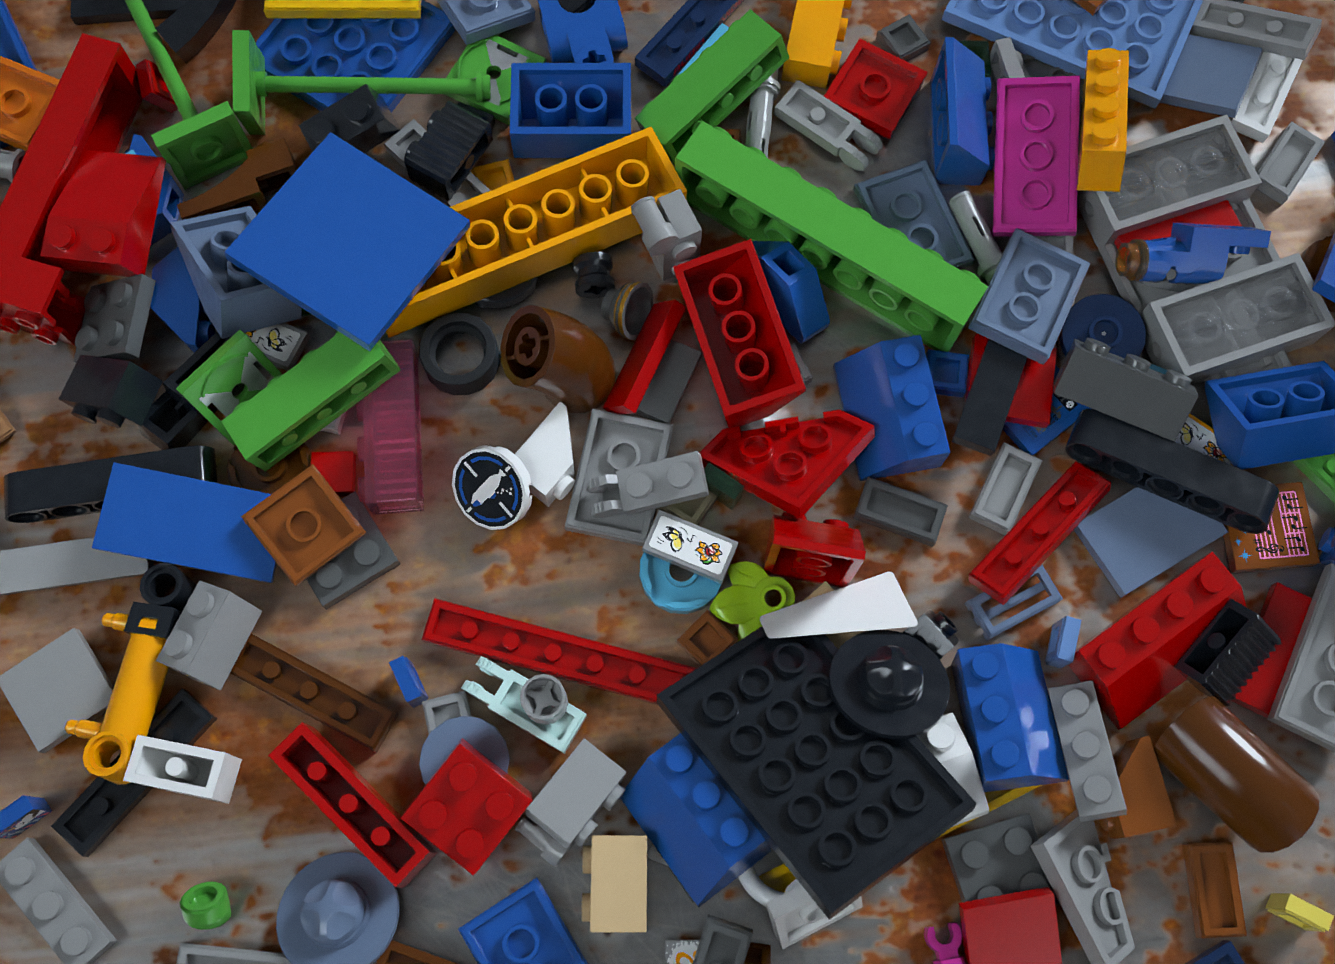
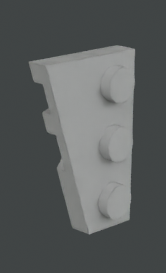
[1031,809,1135,964]

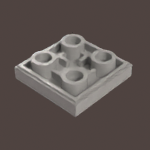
[0,628,114,753]

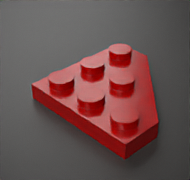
[699,409,875,519]

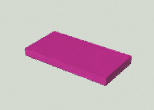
[993,76,1080,237]

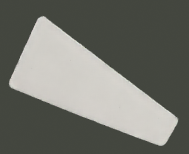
[760,571,918,639]

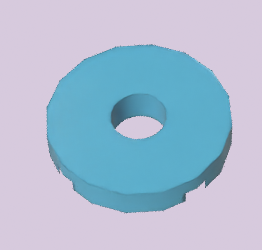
[639,552,723,614]

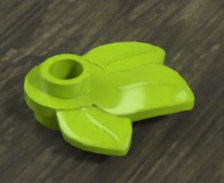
[710,561,795,642]

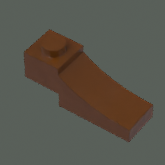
[177,138,298,220]

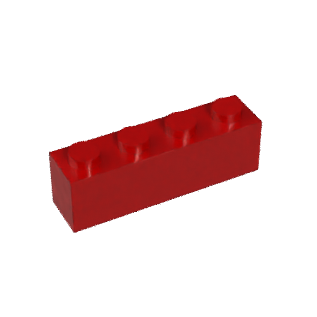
[268,722,438,887]

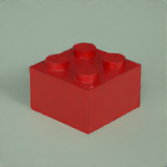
[400,738,533,876]

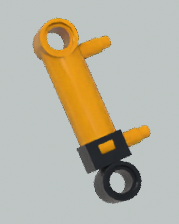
[65,563,197,785]

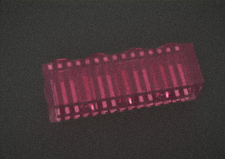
[356,339,424,515]

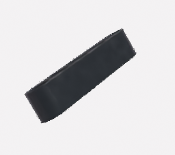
[1065,409,1280,534]
[3,445,218,523]

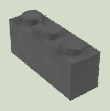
[1053,338,1198,442]

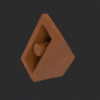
[1098,735,1177,839]

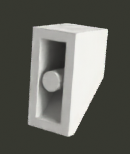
[515,402,575,507]
[917,712,989,827]
[123,735,242,804]

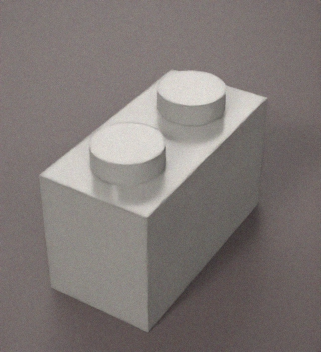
[156,580,262,691]

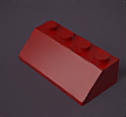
[673,239,806,428]
[1068,551,1247,730]

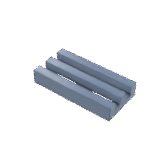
[965,565,1063,641]

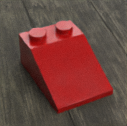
[40,150,166,277]
[763,512,866,588]

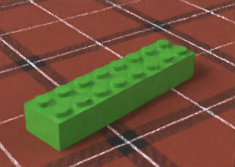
[675,121,989,352]

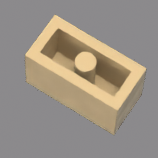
[582,835,647,932]

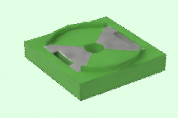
[446,35,547,126]
[176,329,282,446]

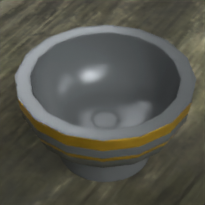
[602,281,653,340]

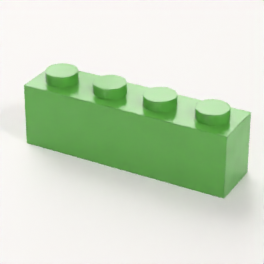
[635,9,789,165]
[221,331,401,472]

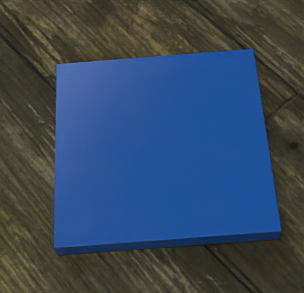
[255,0,456,113]
[224,132,470,351]

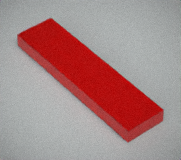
[969,461,1111,606]

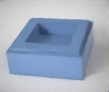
[1045,616,1082,669]

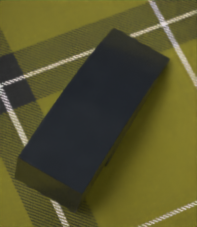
[155,0,236,64]
[138,332,232,450]

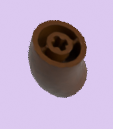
[500,305,616,413]
[1154,696,1319,853]

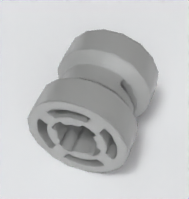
[520,674,568,725]

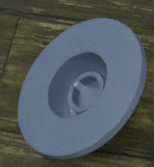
[276,852,399,964]

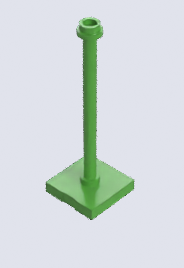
[124,0,253,190]
[232,30,491,135]

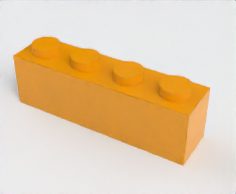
[781,0,852,89]
[1077,48,1129,192]

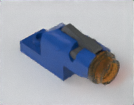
[1115,222,1271,293]

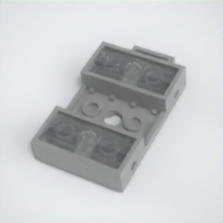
[1077,115,1335,385]

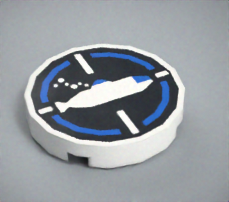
[452,445,532,530]

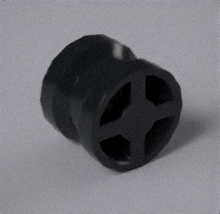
[573,251,615,298]

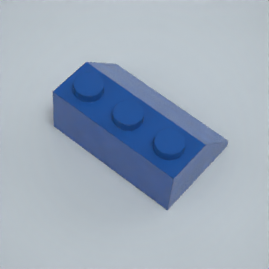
[930,37,995,186]
[510,63,632,158]
[833,335,951,481]
[1205,361,1335,470]
[951,643,1069,792]
[620,733,772,908]

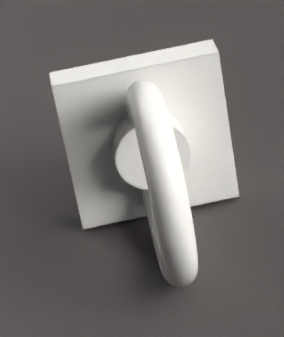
[738,865,863,950]

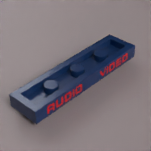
[635,0,744,87]

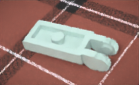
[461,656,587,754]

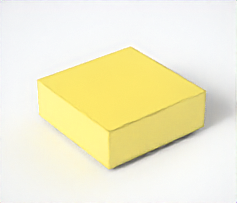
[1265,893,1334,932]

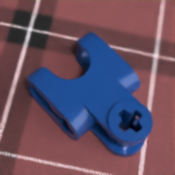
[538,0,628,63]

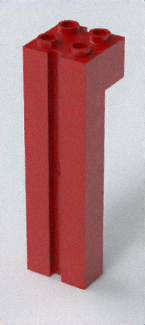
[0,33,143,345]

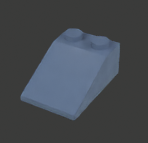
[171,206,302,339]

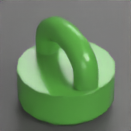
[180,882,231,930]

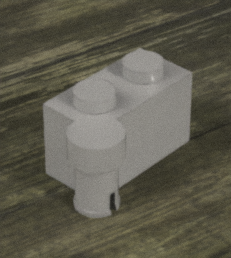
[631,189,702,281]
[515,738,626,867]

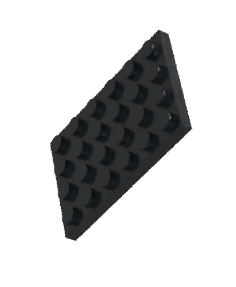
[657,626,977,920]

